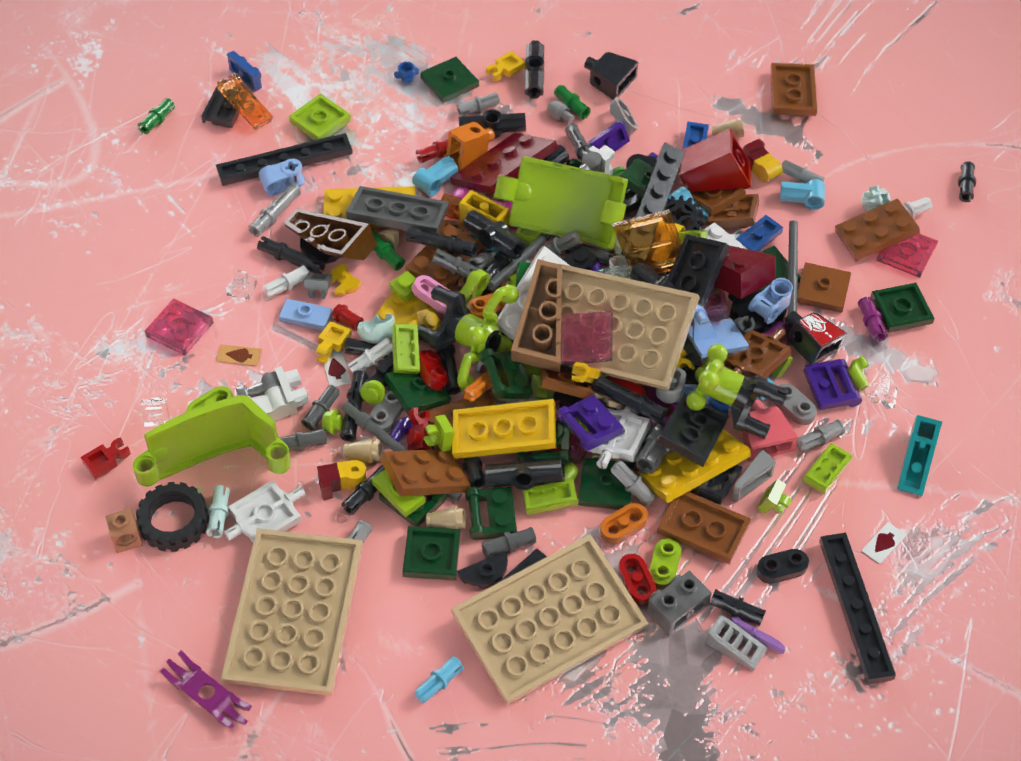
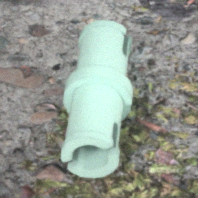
[206,485,230,538]

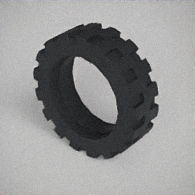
[136,482,209,552]

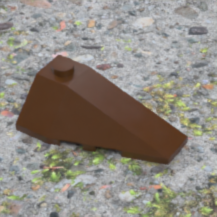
[284,208,377,260]

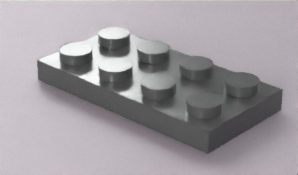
[346,186,449,234]

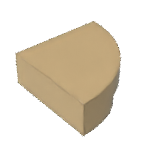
[378,228,400,250]

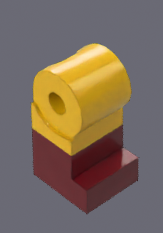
[743,138,783,183]
[317,460,367,500]

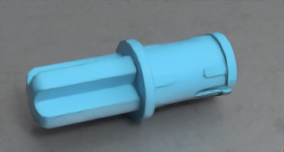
[414,656,464,703]

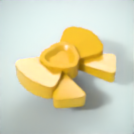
[331,264,361,296]

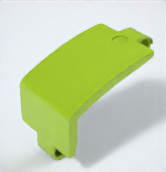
[493,156,628,250]
[132,395,291,487]

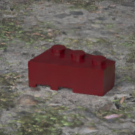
[714,245,775,299]

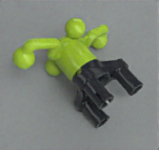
[418,284,519,393]
[686,344,789,440]

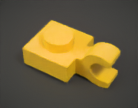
[407,307,442,330]
[315,321,352,364]
[571,362,604,384]

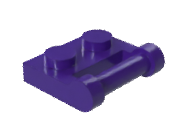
[803,359,862,411]
[556,395,623,451]

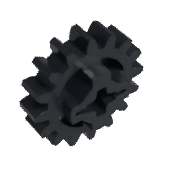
[660,195,704,231]

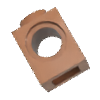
[105,508,143,553]

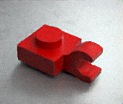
[407,407,430,451]

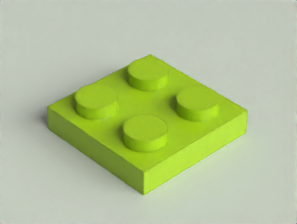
[289,93,352,140]

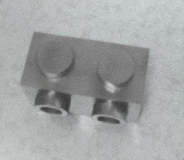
[647,570,712,636]

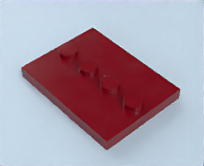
[450,133,559,194]

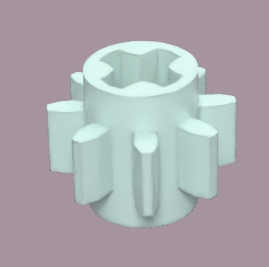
[861,185,891,211]

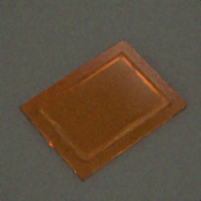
[612,210,682,274]

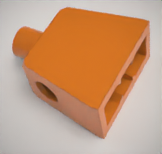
[446,122,495,171]

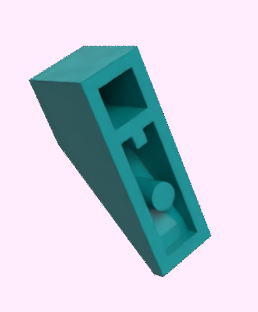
[897,415,943,496]

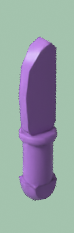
[729,617,785,654]

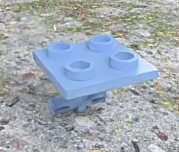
[687,304,749,358]

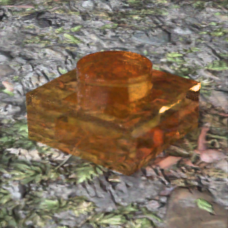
[441,193,463,220]

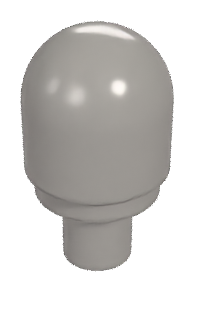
[547,100,575,123]

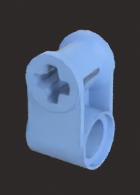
[259,159,305,196]
[748,278,793,324]

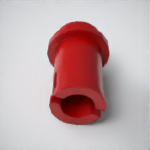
[332,304,364,331]

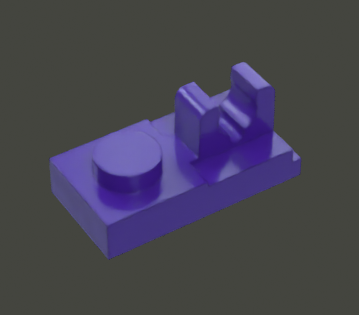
[588,121,630,152]

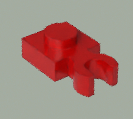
[80,437,131,480]

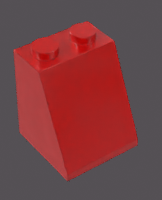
[679,128,751,191]

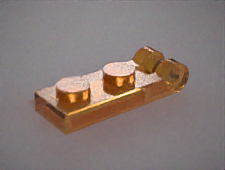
[217,73,274,131]

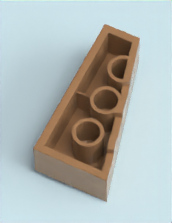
[511,259,562,373]

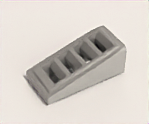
[732,450,776,502]
[706,615,768,671]

